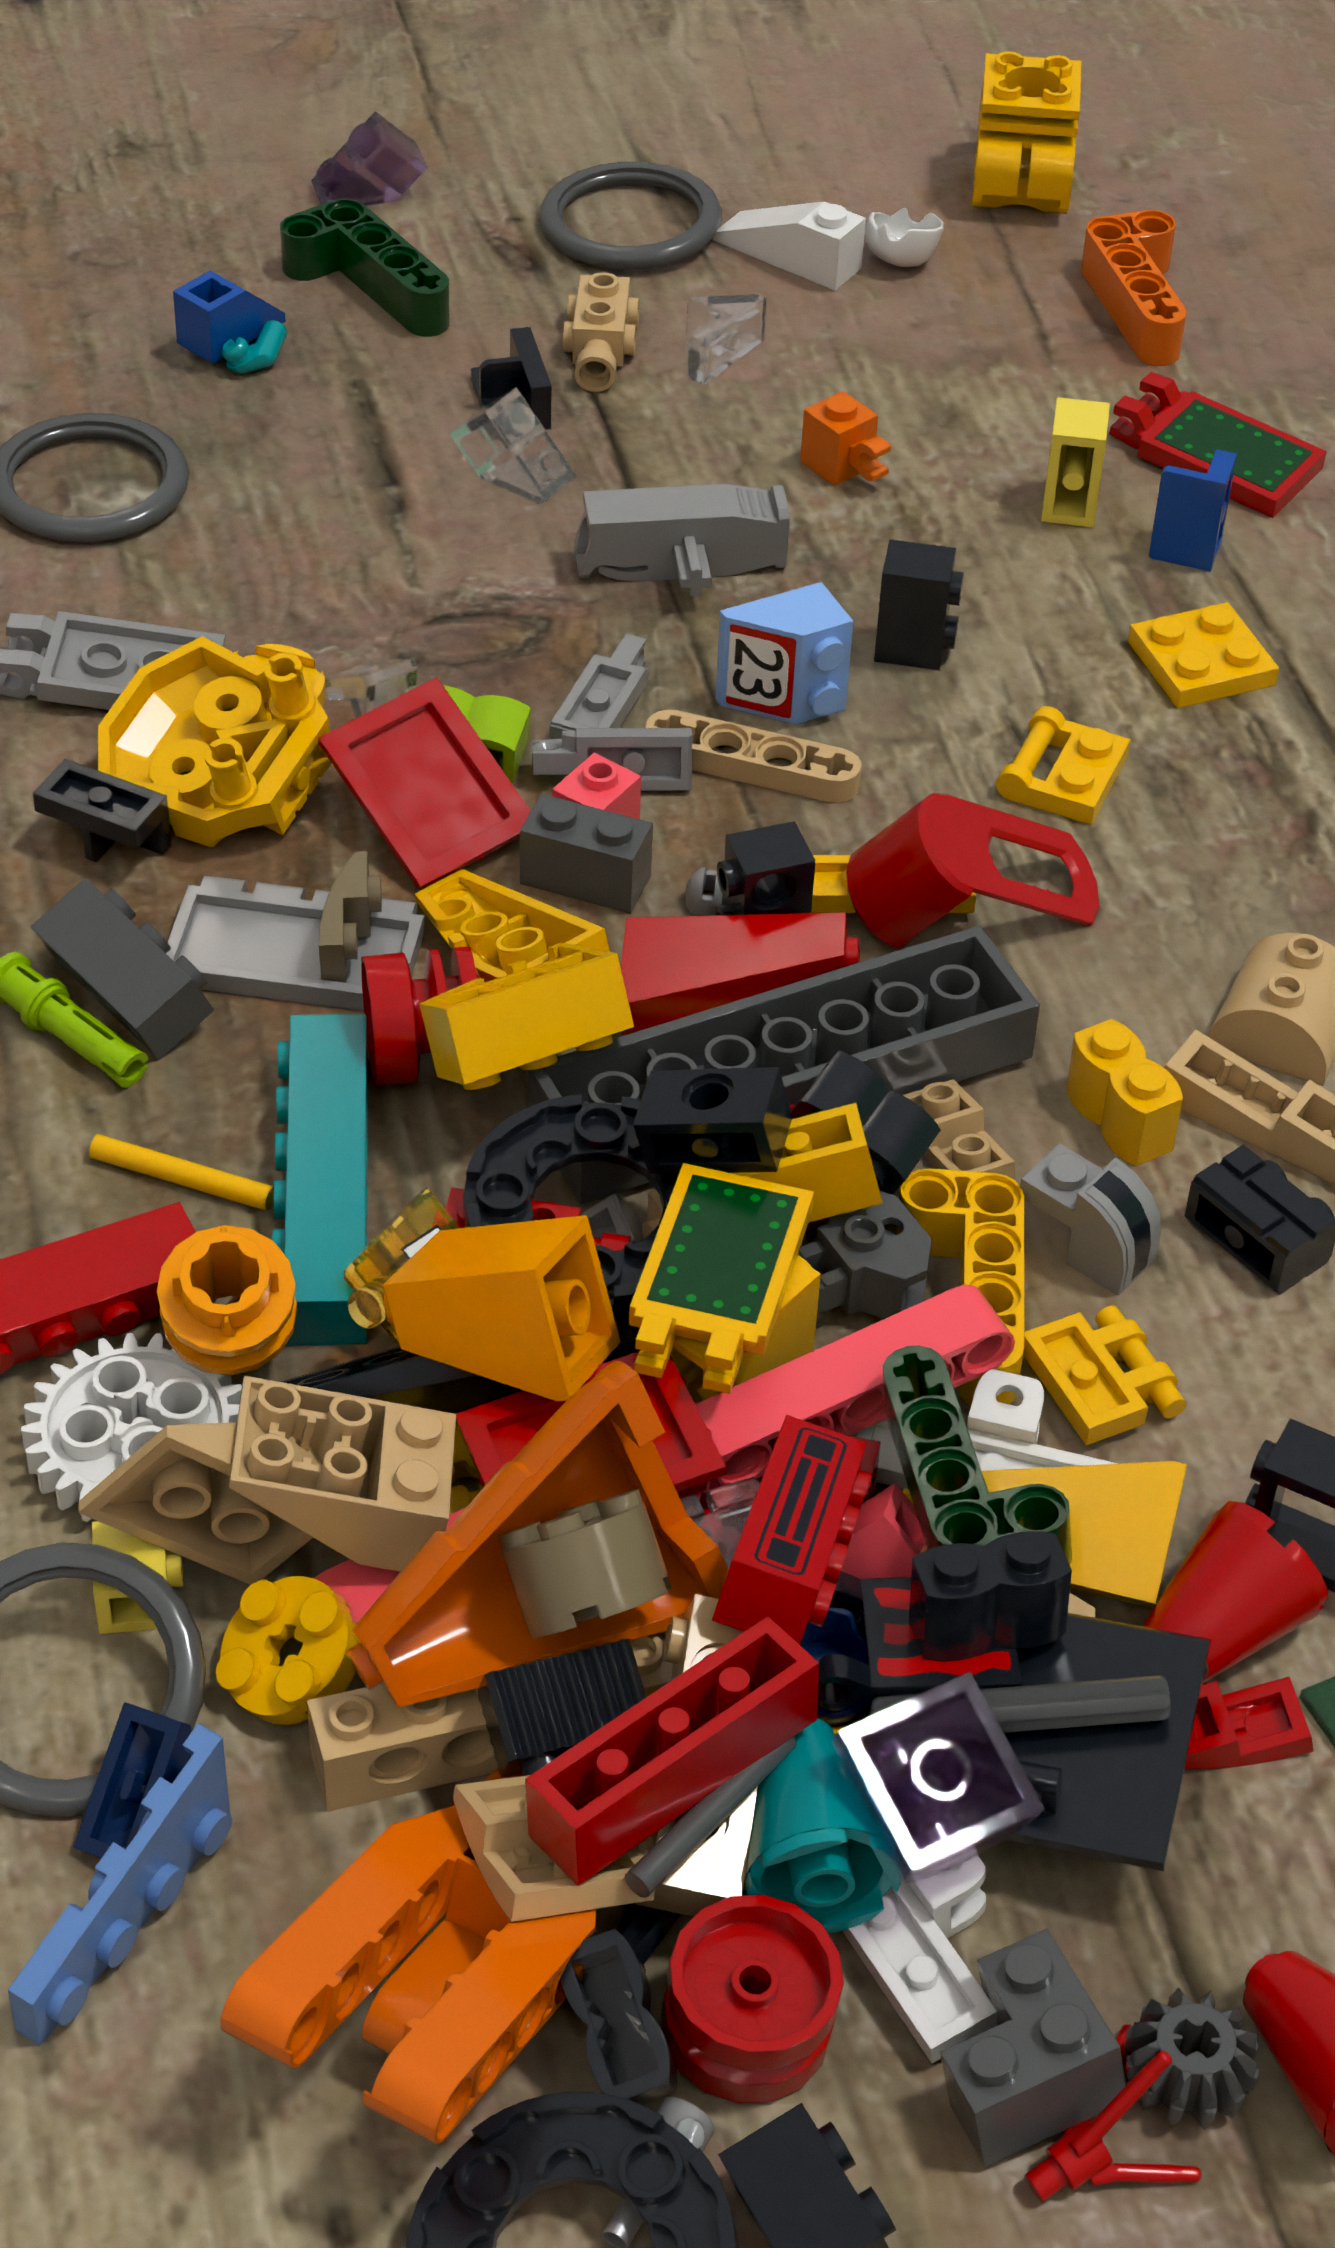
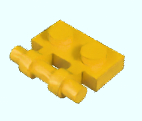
[1023,1305,1187,1446]

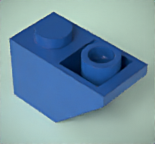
[173,270,286,364]

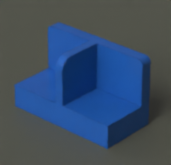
[1149,449,1237,572]

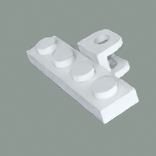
[857,1369,1119,1489]
[842,1826,998,2063]

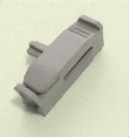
[574,483,790,596]

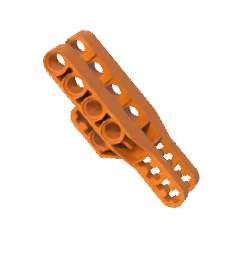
[220,1767,596,2144]

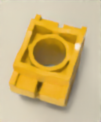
[972,51,1082,213]

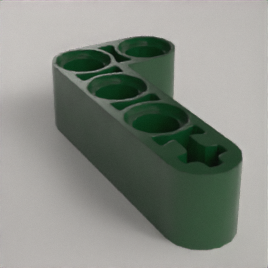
[280,199,450,337]
[883,1345,1072,1565]

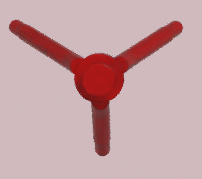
[1024,2024,1202,2202]

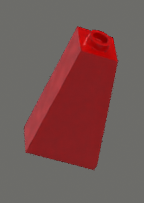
[621,912,860,1036]

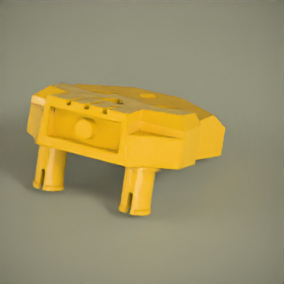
[98,636,331,848]

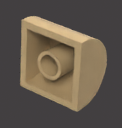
[1208,933,1335,1086]

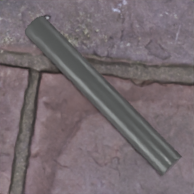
[625,1737,796,1898]

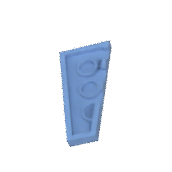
[8,1723,232,2046]

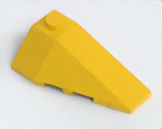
[415,869,610,982]

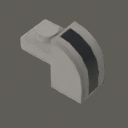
[1020,1143,1161,1296]

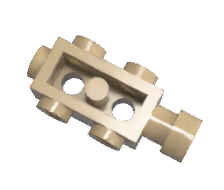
[563,272,639,392]

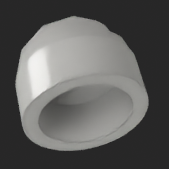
[685,867,722,916]

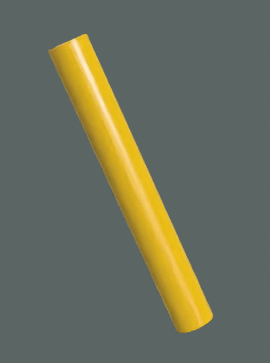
[89,1134,274,1211]

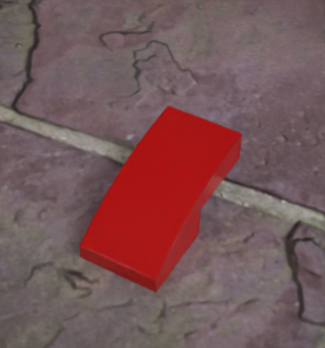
[1185,1676,1314,1770]

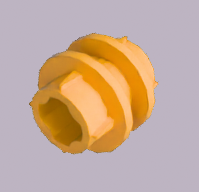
[157,1225,297,1376]

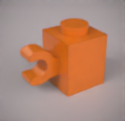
[800,391,891,486]

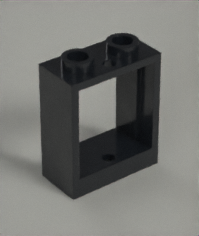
[1245,1418,1335,1592]

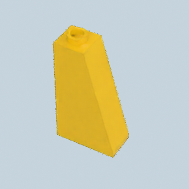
[903,1461,1187,1608]

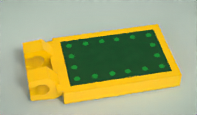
[629,1163,814,1394]

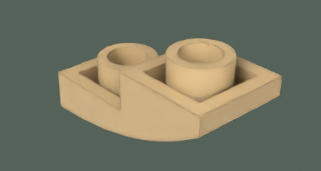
[903,1079,1015,1180]

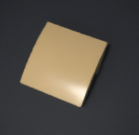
[453,1775,655,1922]

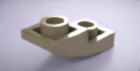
[318,851,382,983]

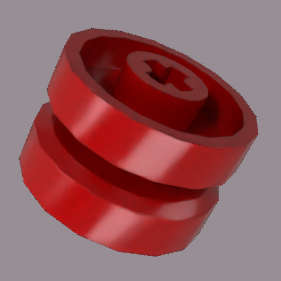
[661,1895,844,2104]

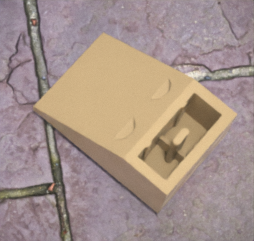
[229,1375,456,1572]

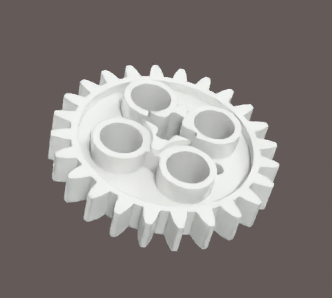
[21,1333,242,1522]

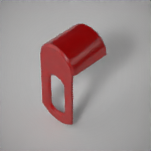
[846,793,1099,949]

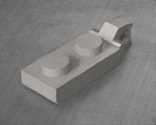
[550,633,649,739]
[532,728,692,791]

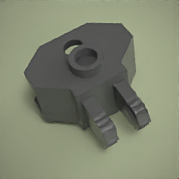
[798,1191,932,1319]

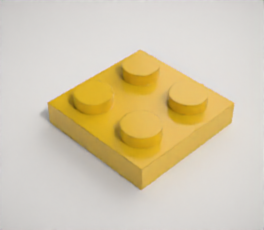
[1128,602,1279,709]

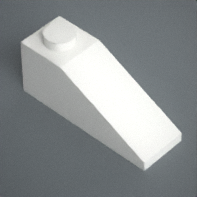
[713,201,866,291]

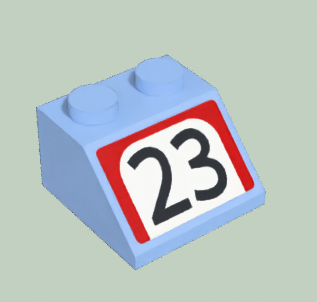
[715,582,853,724]

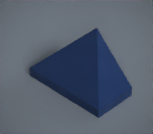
[73,1702,192,1858]

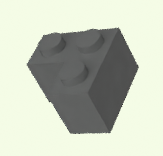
[940,1928,1125,2167]

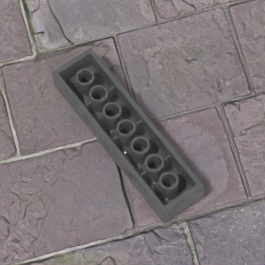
[528,925,1040,1205]

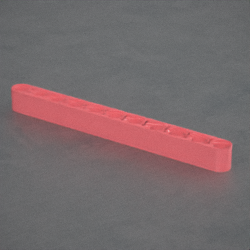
[314,1285,1015,1624]

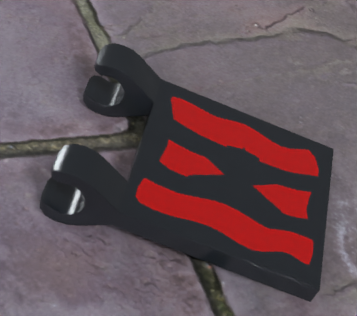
[818,1571,1022,1710]

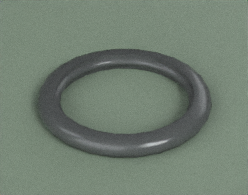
[538,162,722,270]
[0,413,190,543]
[0,1542,206,1817]

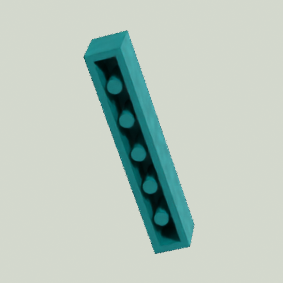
[272,1014,368,1346]

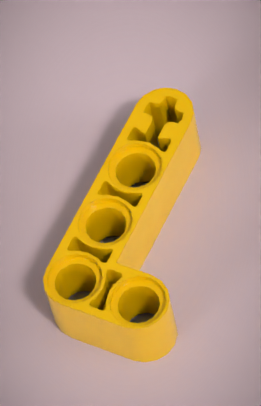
[895,1168,1024,1406]

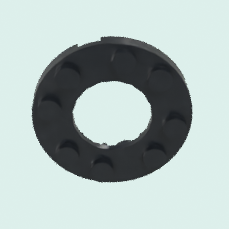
[463,1094,679,1314]
[406,2092,738,2248]

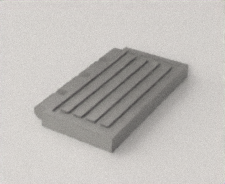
[166,875,425,1011]

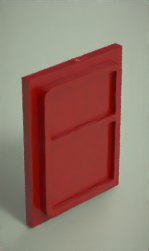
[318,677,531,891]
[456,1351,727,1492]

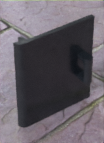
[855,1613,1211,1871]

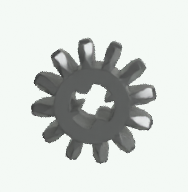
[1124,1987,1259,2131]

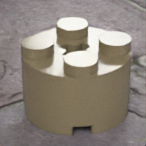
[498,1489,672,1638]

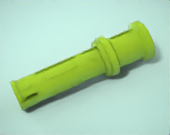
[0,951,148,1088]

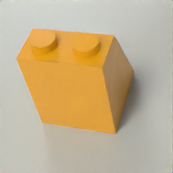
[383,1215,621,1401]

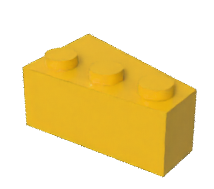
[419,942,634,1090]

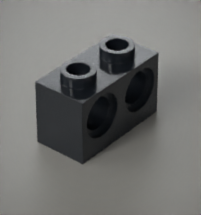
[714,821,816,916]

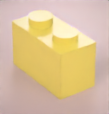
[1041,397,1110,528]

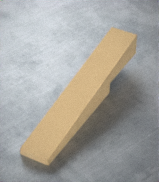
[1164,1029,1335,1185]

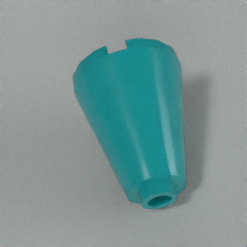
[745,1718,901,1933]

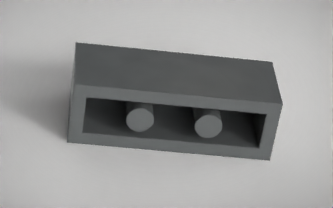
[30,878,214,1060]

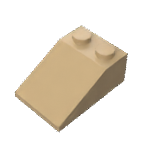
[79,1422,314,1585]

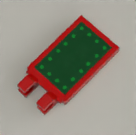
[1109,372,1327,518]

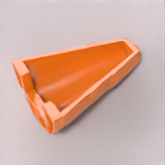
[346,1361,729,1708]

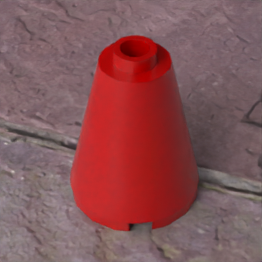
[1142,1501,1328,1684]
[1243,1951,1335,2156]

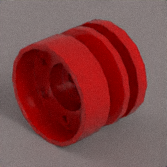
[361,946,480,1086]

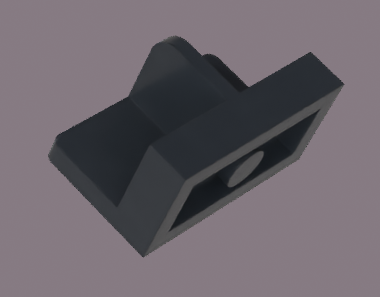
[471,327,552,435]
[33,759,171,862]

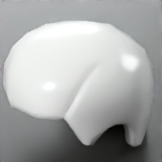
[865,208,944,267]

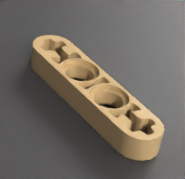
[645,709,862,803]

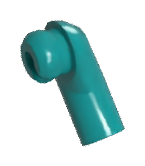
[222,320,287,374]

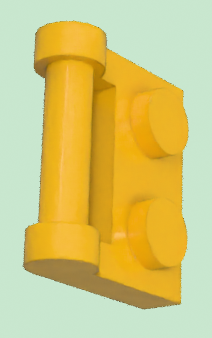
[996,706,1131,825]

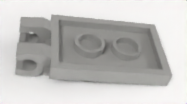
[0,611,225,710]

